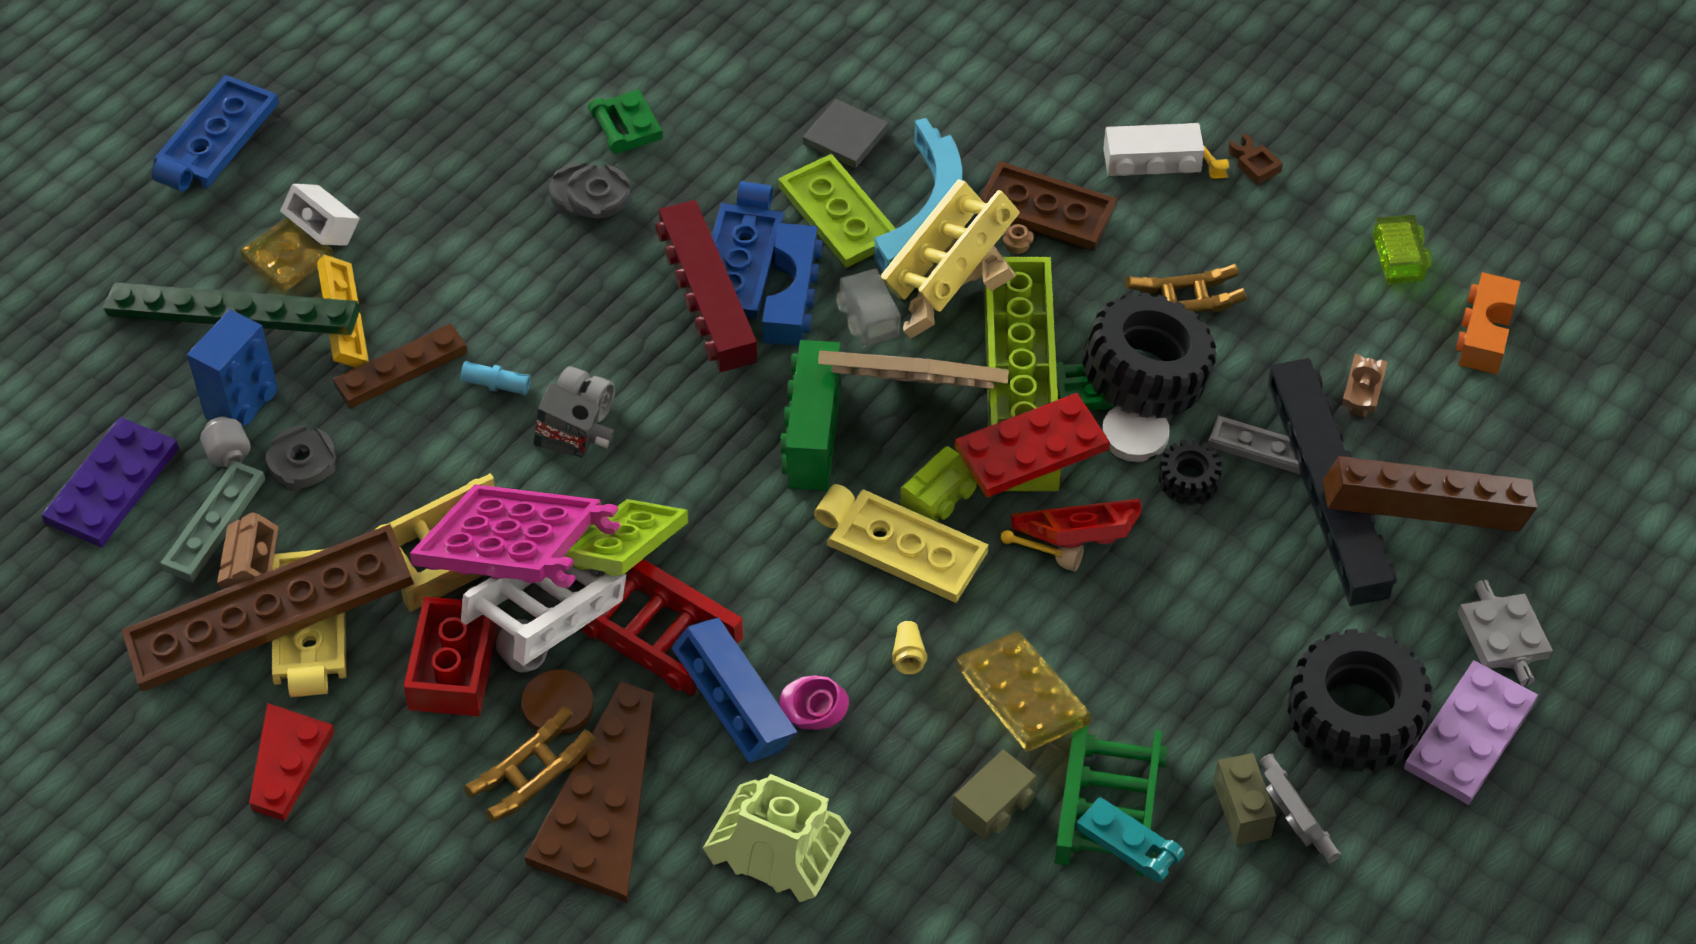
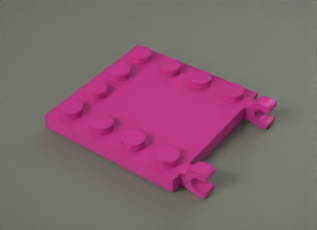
[410,484,621,588]

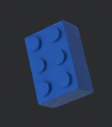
[187,309,278,427]

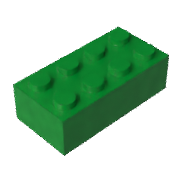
[780,340,842,491]

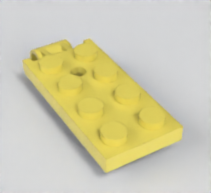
[814,484,989,603]
[272,549,347,697]

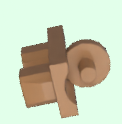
[1342,354,1388,417]

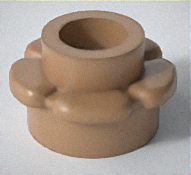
[1003,224,1034,254]

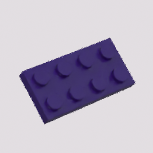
[41,417,179,548]

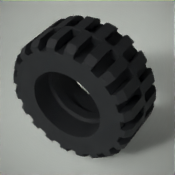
[1082,293,1217,418]
[1287,629,1433,772]

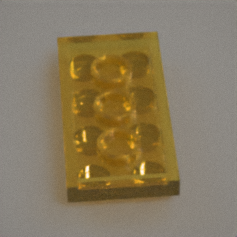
[956,631,1091,752]

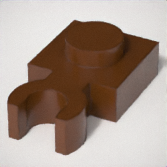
[1228,134,1283,185]

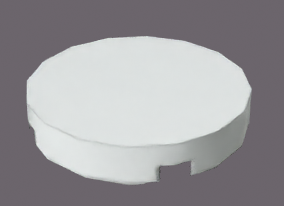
[1102,405,1169,462]

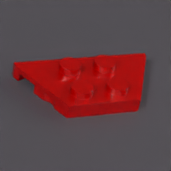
[1010,498,1142,548]

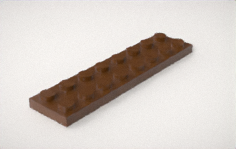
[121,524,414,692]

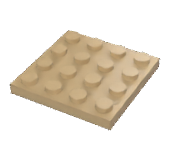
[818,350,1009,389]

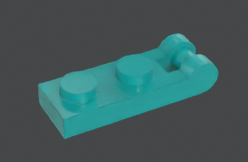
[1077,797,1185,883]

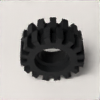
[1158,440,1222,505]

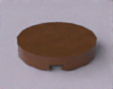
[521,670,594,737]

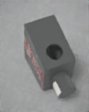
[533,383,615,458]

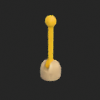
[1001,530,1084,572]

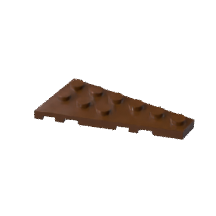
[525,681,654,903]

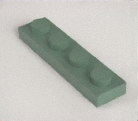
[161,461,266,583]

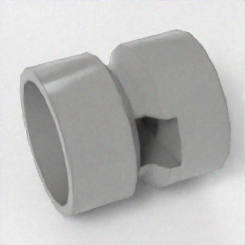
[556,366,615,422]

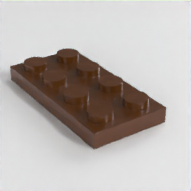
[979,161,1118,251]

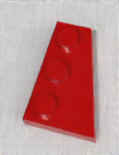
[249,703,335,821]

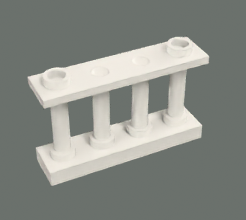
[461,565,626,666]

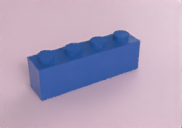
[672,617,797,763]

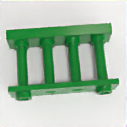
[1054,718,1168,877]

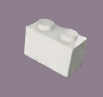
[280,184,360,245]

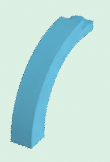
[874,118,962,273]

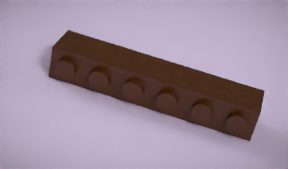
[1323,456,1538,532]

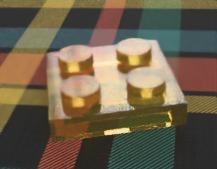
[240,217,333,292]

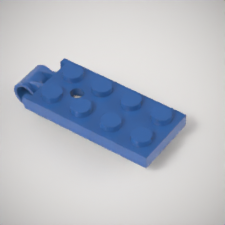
[152,75,279,192]
[712,181,784,319]

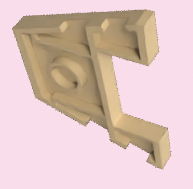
[903,238,1016,339]

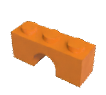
[1455,272,1521,374]

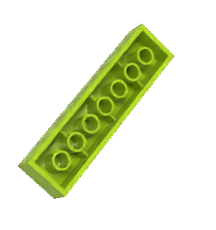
[984,257,1061,491]

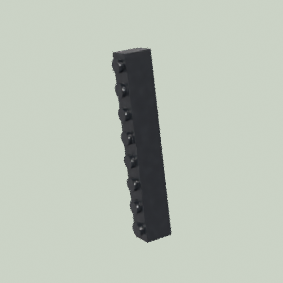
[1268,358,1397,607]

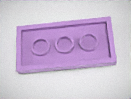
[1404,660,1538,805]

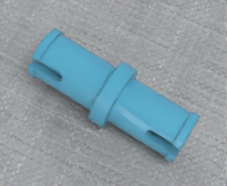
[460,361,531,396]

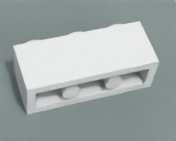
[1103,123,1204,176]

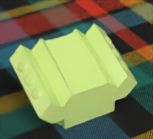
[703,774,851,902]

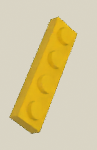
[317,255,369,368]

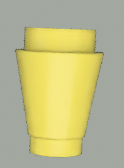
[892,621,927,674]

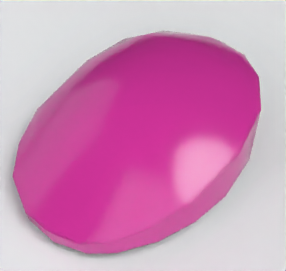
[779,675,849,730]

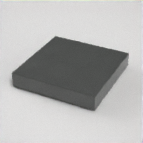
[803,99,888,169]

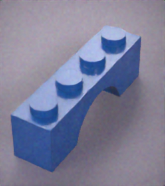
[762,223,823,346]

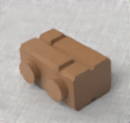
[217,512,279,589]

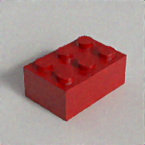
[403,597,499,717]

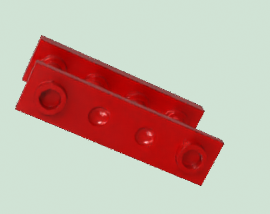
[581,559,743,697]

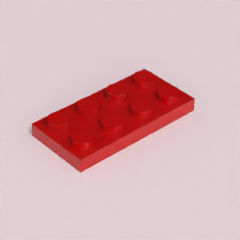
[955,393,1110,498]

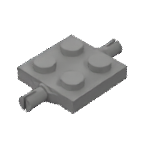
[1457,580,1553,686]
[1260,754,1341,863]

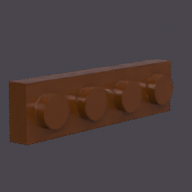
[333,323,468,409]

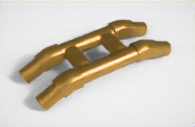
[1124,263,1247,312]
[464,705,596,823]

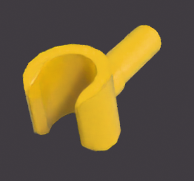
[1203,146,1229,179]

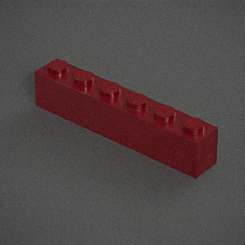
[655,199,758,373]

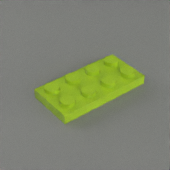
[778,154,896,268]
[563,499,688,576]

